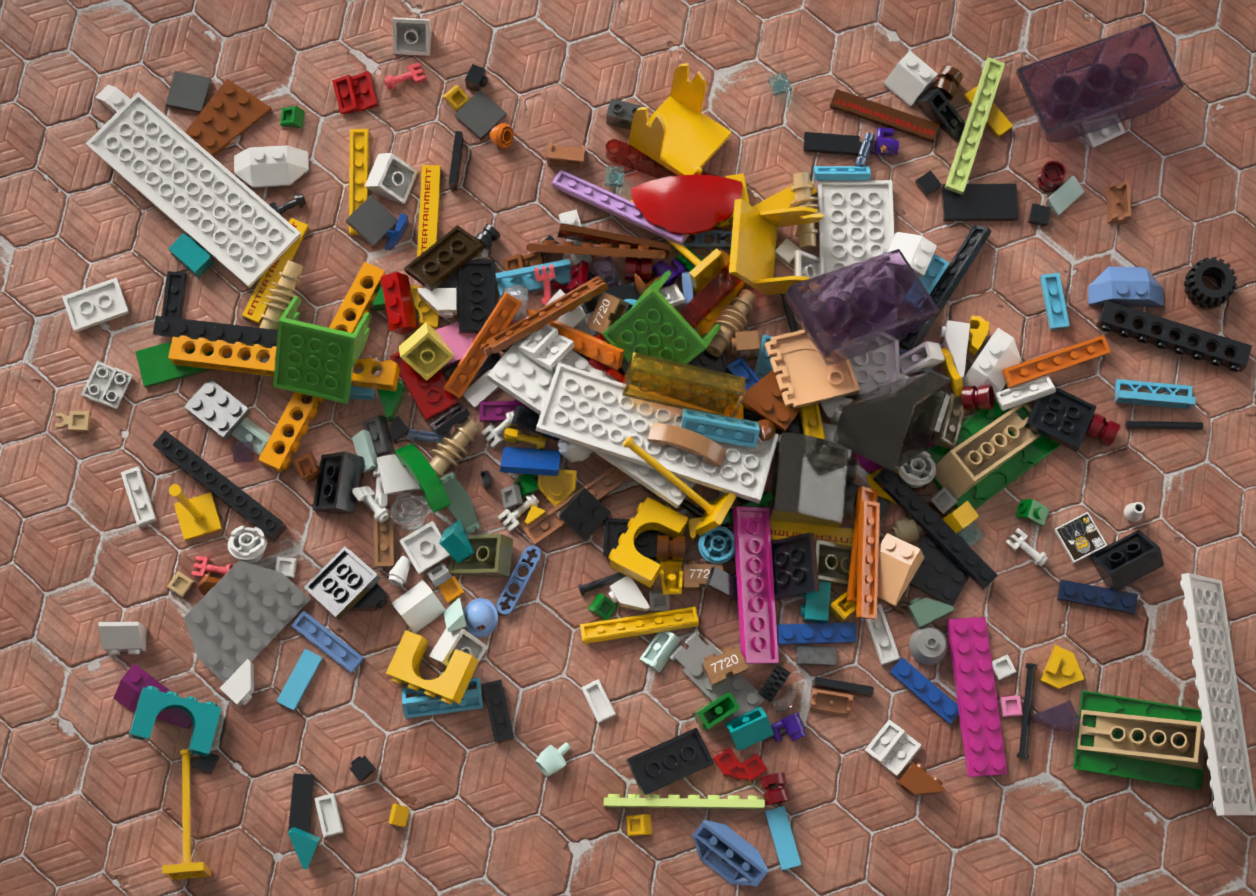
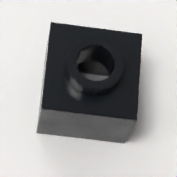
[465,64,488,92]
[349,755,377,783]

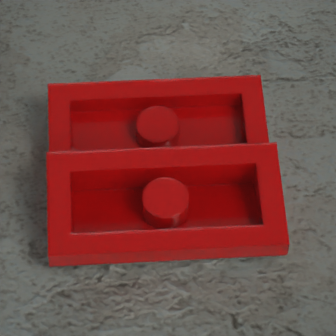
[332,71,379,115]

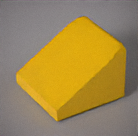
[442,85,470,111]
[525,506,546,527]
[688,517,702,542]
[389,804,409,827]
[626,814,652,836]

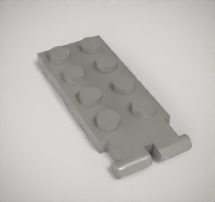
[668,630,766,720]

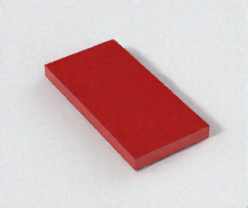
[390,352,459,422]

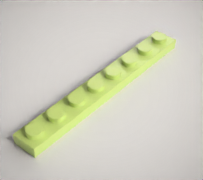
[945,57,1005,195]
[604,794,765,809]

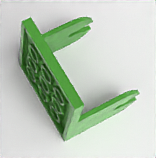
[602,270,721,390]
[273,296,372,404]

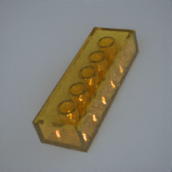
[622,352,746,418]

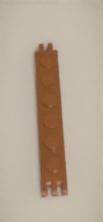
[526,240,666,259]
[480,276,608,356]

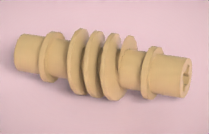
[790,172,819,249]
[260,260,303,330]
[706,289,757,357]
[429,417,480,478]

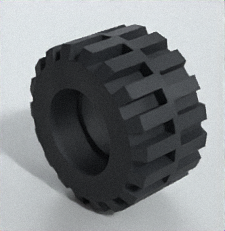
[1184,257,1237,309]

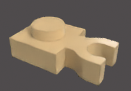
[55,411,91,432]

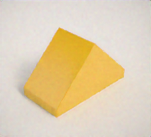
[942,501,979,533]
[829,592,857,623]

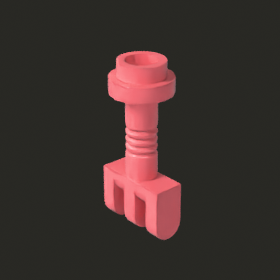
[384,63,427,89]
[534,264,555,306]
[191,556,233,577]

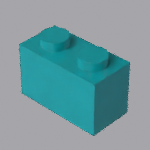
[168,233,214,279]
[800,581,831,623]
[725,706,774,751]

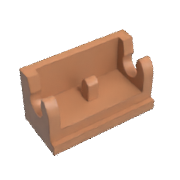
[546,142,586,168]
[1106,181,1131,224]
[809,689,853,717]

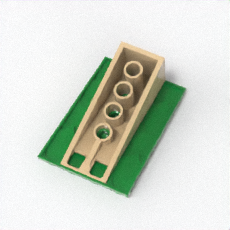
[925,399,1061,510]
[1073,690,1206,791]

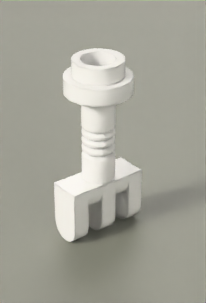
[481,410,515,448]
[370,467,388,511]
[352,486,389,523]
[497,493,539,532]
[1005,528,1048,567]

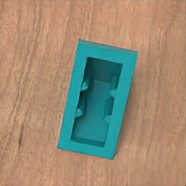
[439,520,474,563]
[288,827,321,870]

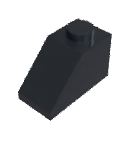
[349,583,389,611]

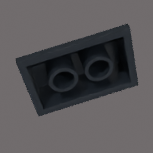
[312,451,363,515]
[1089,530,1164,592]

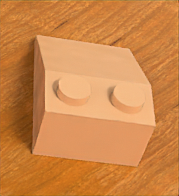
[877,533,925,607]

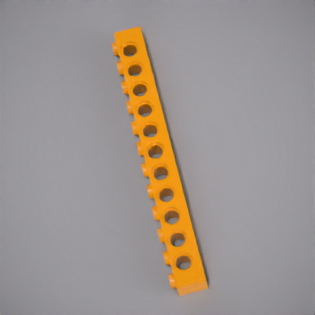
[258,261,386,474]
[168,336,400,391]

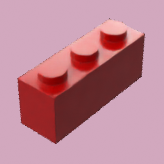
[381,272,418,334]

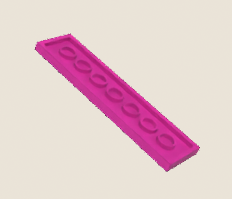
[732,506,779,664]
[946,617,1008,778]

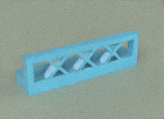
[495,259,571,298]
[1115,379,1196,409]
[680,408,760,448]
[402,678,484,719]

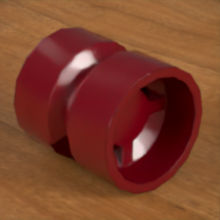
[1037,161,1066,193]
[625,257,652,281]
[962,384,995,411]
[1085,413,1121,447]
[759,772,791,806]

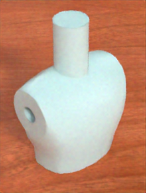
[535,742,571,777]

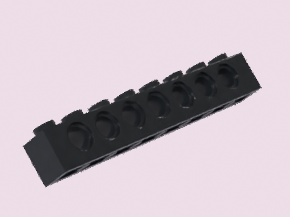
[1096,300,1252,372]
[153,430,287,542]

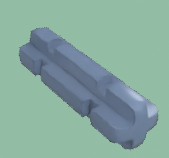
[855,133,875,167]
[408,429,446,444]

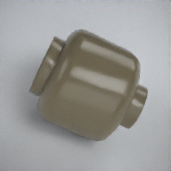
[892,517,922,543]

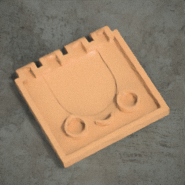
[765,322,860,409]

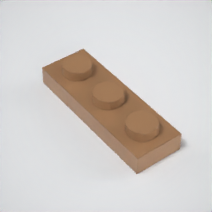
[373,509,395,568]

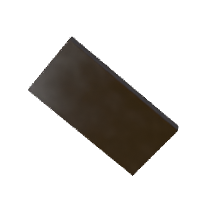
[404,225,485,292]

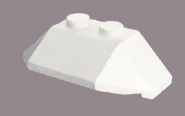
[234,145,309,188]
[962,328,1021,393]

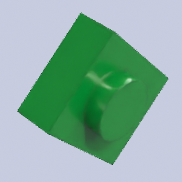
[1015,499,1050,526]

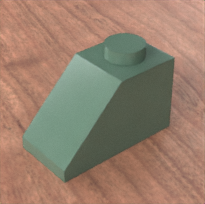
[906,597,955,629]

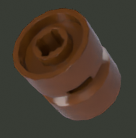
[931,66,963,101]
[657,535,685,561]

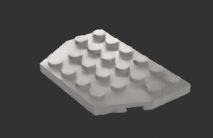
[184,560,311,683]

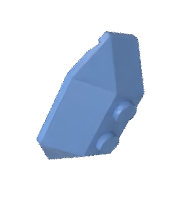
[1088,266,1164,307]
[692,820,768,887]

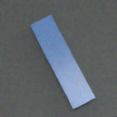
[291,610,365,674]

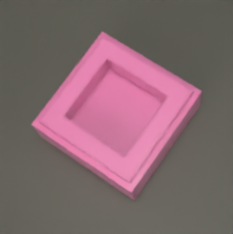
[999,696,1023,718]

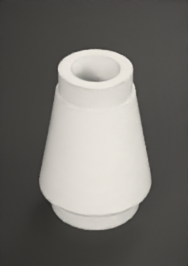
[1124,502,1145,522]
[388,556,411,587]

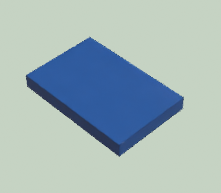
[500,447,561,476]

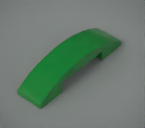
[394,444,451,513]

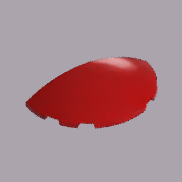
[631,175,742,235]

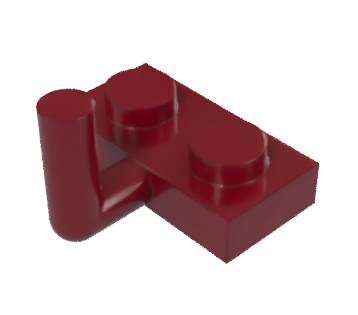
[550,260,588,294]

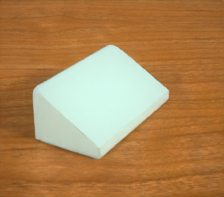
[1045,176,1084,216]
[231,417,271,456]
[352,430,378,474]
[444,598,467,632]
[640,631,680,672]

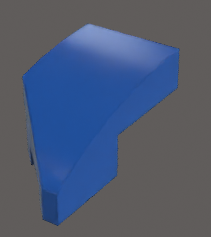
[385,213,409,251]

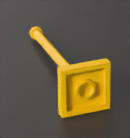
[631,200,726,295]
[623,436,736,535]
[169,484,223,541]
[162,749,211,880]

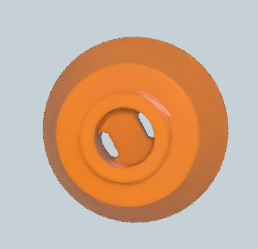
[490,123,514,149]

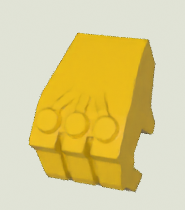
[968,316,990,355]
[660,559,683,595]

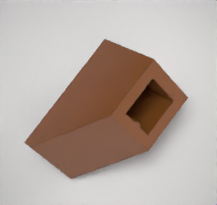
[896,763,945,796]

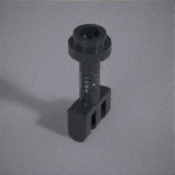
[268,193,307,216]

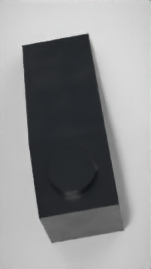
[916,88,965,142]

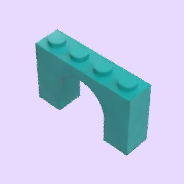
[128,686,222,757]

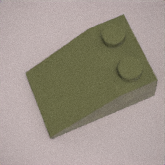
[448,534,513,577]
[815,540,852,587]

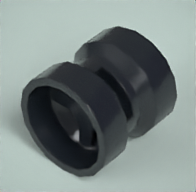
[475,224,501,250]

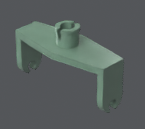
[439,472,481,533]

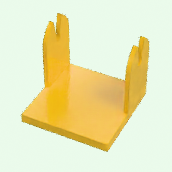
[628,64,731,176]
[729,199,824,295]

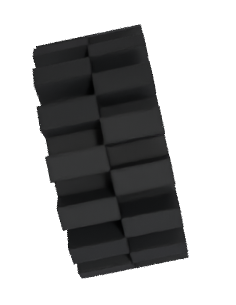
[758,664,791,702]

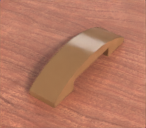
[647,423,726,468]

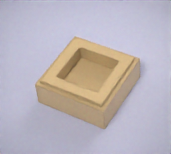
[167,571,195,598]

